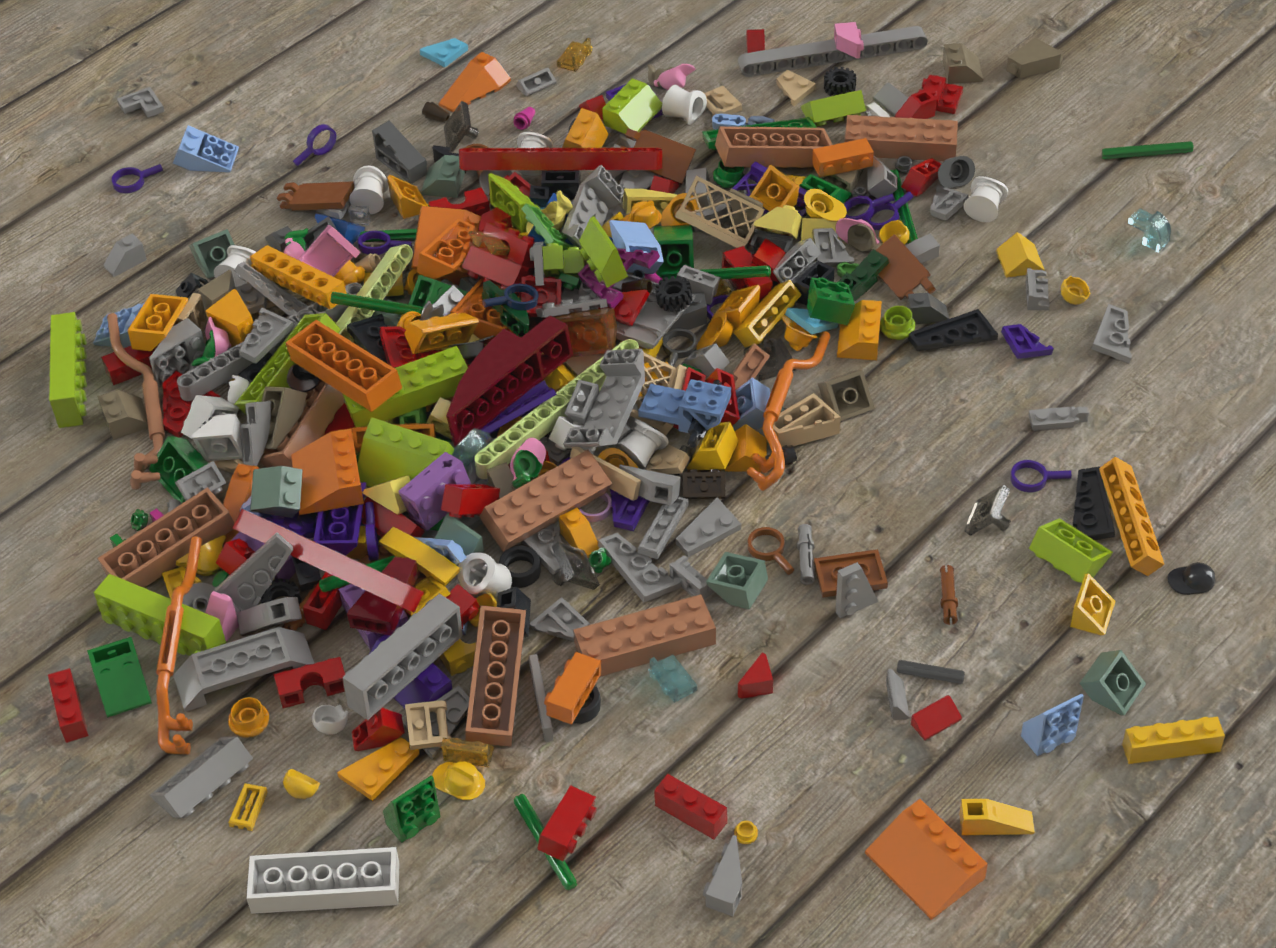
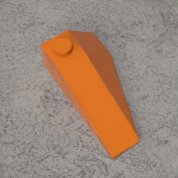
[439,52,511,112]
[417,218,475,280]
[223,463,260,545]

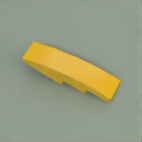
[379,527,460,587]

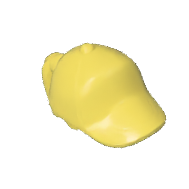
[526,190,573,234]

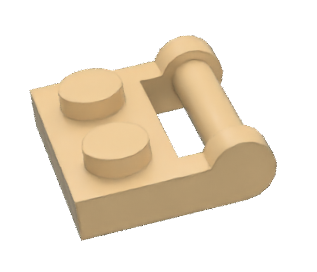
[703,86,742,116]
[405,700,452,750]

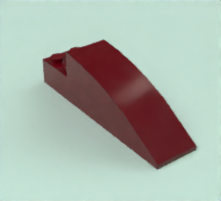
[446,316,573,448]

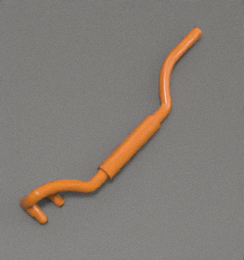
[156,537,202,754]

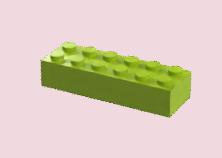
[49,312,87,428]
[235,313,341,416]
[342,346,468,427]
[93,574,226,656]

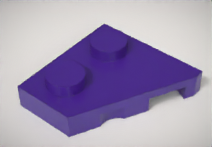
[1001,324,1054,359]
[610,489,650,532]

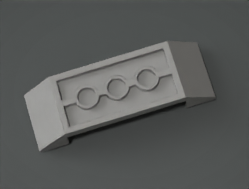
[562,165,624,260]
[563,349,645,447]
[174,627,314,712]

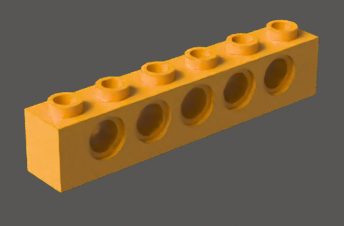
[250,245,347,310]
[1099,457,1165,576]

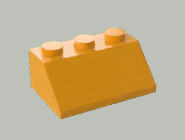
[127,294,188,351]
[837,300,882,360]
[404,312,479,354]

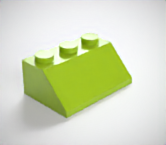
[602,78,662,134]
[801,90,866,127]
[488,173,541,233]
[579,216,628,288]
[1029,518,1113,583]

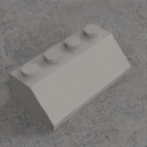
[150,736,253,819]

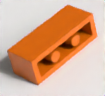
[812,138,874,178]
[544,652,601,725]

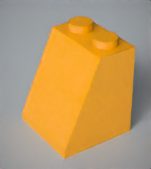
[562,108,609,148]
[205,289,254,348]

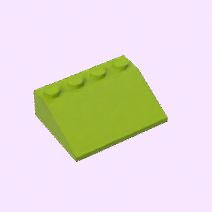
[358,417,454,487]

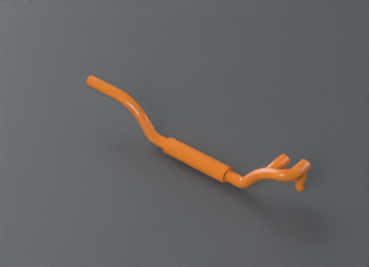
[746,331,831,491]

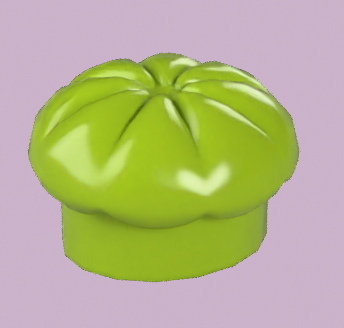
[880,306,916,340]

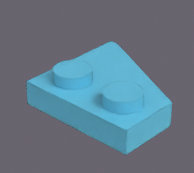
[420,38,468,67]
[785,308,839,334]

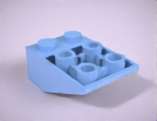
[173,125,239,172]
[609,220,663,274]
[93,303,144,348]
[1021,694,1084,756]

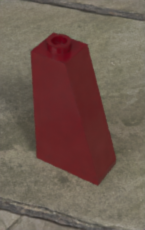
[347,556,419,636]

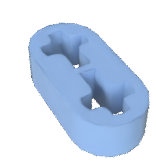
[712,113,746,130]

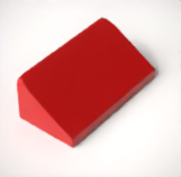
[911,695,962,740]

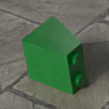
[654,225,694,278]

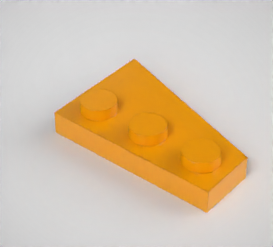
[337,737,420,801]

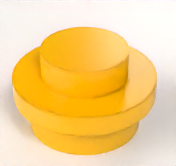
[734,821,758,844]

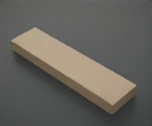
[570,447,641,501]

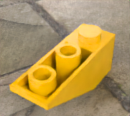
[959,799,1035,835]

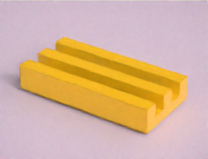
[228,783,268,831]

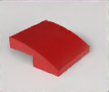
[751,238,786,284]

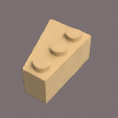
[765,393,841,447]

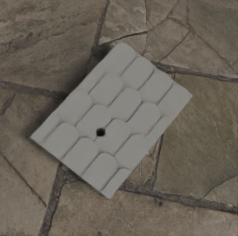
[560,264,696,349]

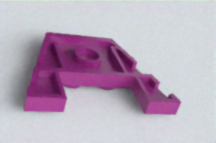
[578,248,660,309]

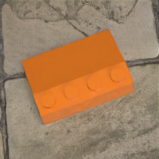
[411,206,481,285]
[450,278,531,344]
[291,429,364,515]
[865,799,988,920]

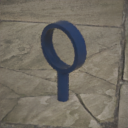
[483,284,539,310]

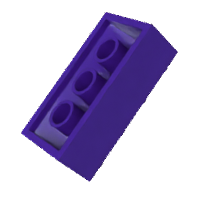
[313,482,366,556]
[369,629,453,709]

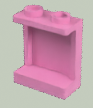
[298,225,361,277]

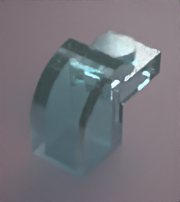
[1128,208,1171,252]

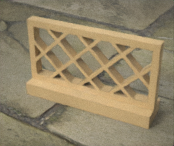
[675,176,765,249]
[630,352,687,436]

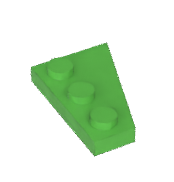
[522,203,575,250]

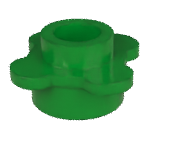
[130,509,148,531]
[589,547,611,573]

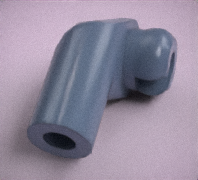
[747,116,775,125]

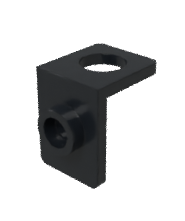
[175,273,209,298]

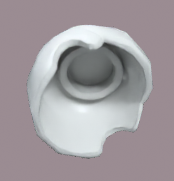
[228,375,250,406]
[312,705,348,735]

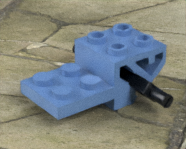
[638,379,731,447]

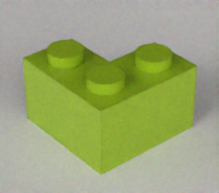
[542,243,584,279]

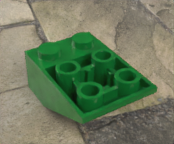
[409,275,468,307]
[87,637,152,718]
[383,775,441,843]

